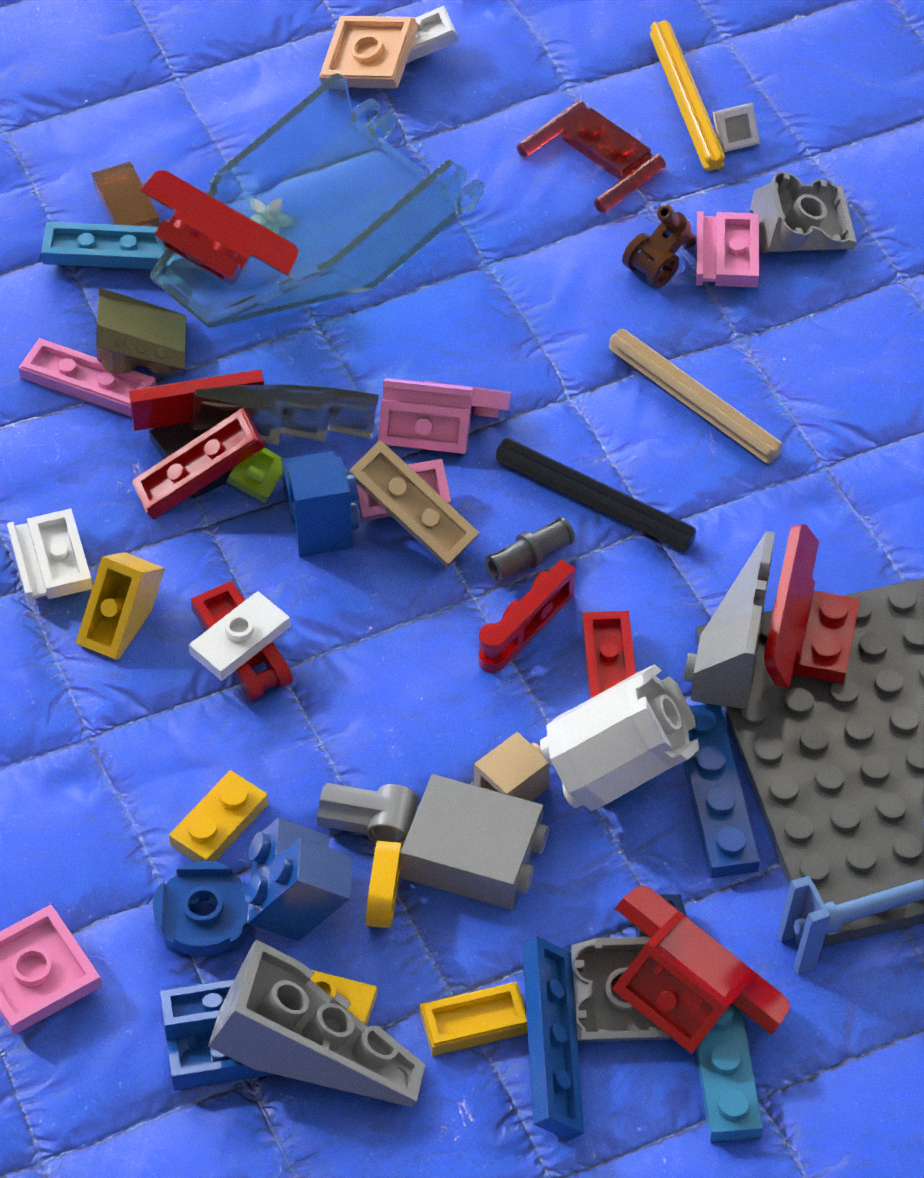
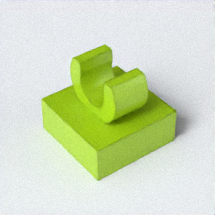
[226,448,283,504]

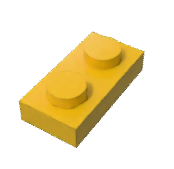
[169,770,269,862]

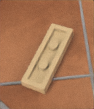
[348,440,479,568]

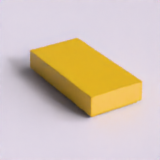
[420,982,528,1056]

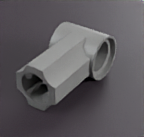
[317,783,420,845]

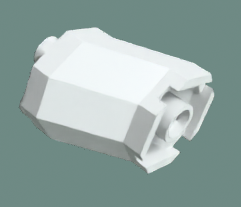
[540,664,699,811]

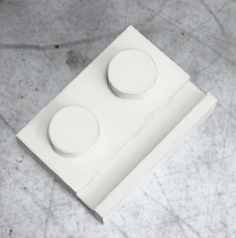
[7,509,93,604]

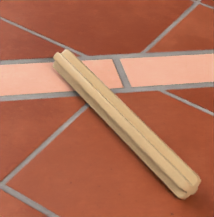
[609,329,782,463]

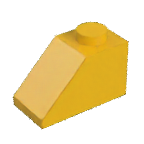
[75,552,165,660]

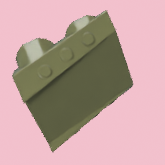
[96,287,186,374]

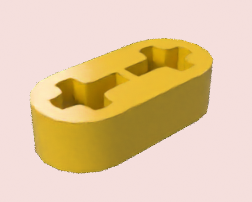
[366,841,403,929]

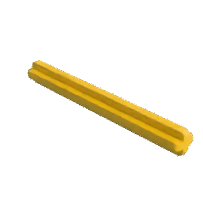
[650,20,725,172]

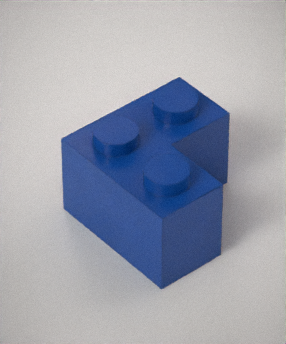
[281,451,359,557]
[245,817,352,941]

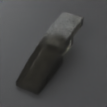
[191,384,379,445]

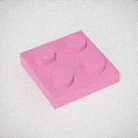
[0,904,102,1036]

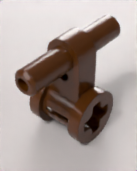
[622,205,696,288]

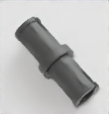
[485,517,575,582]

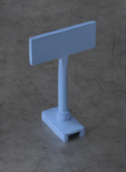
[777,819,924,975]

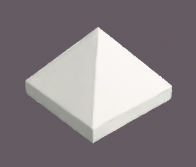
[713,103,760,152]

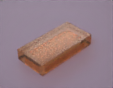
[91,161,160,227]

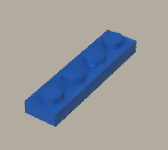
[683,704,760,878]
[522,936,584,1140]

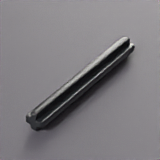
[496,438,696,551]

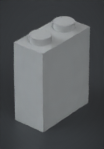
[400,774,549,910]

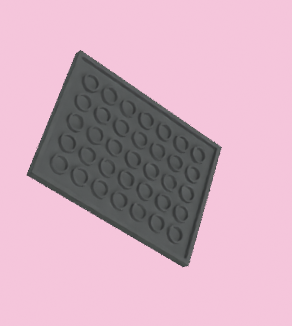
[695,578,924,947]

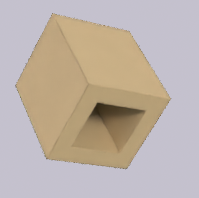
[474,732,550,801]

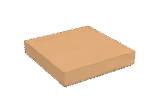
[319,16,418,89]

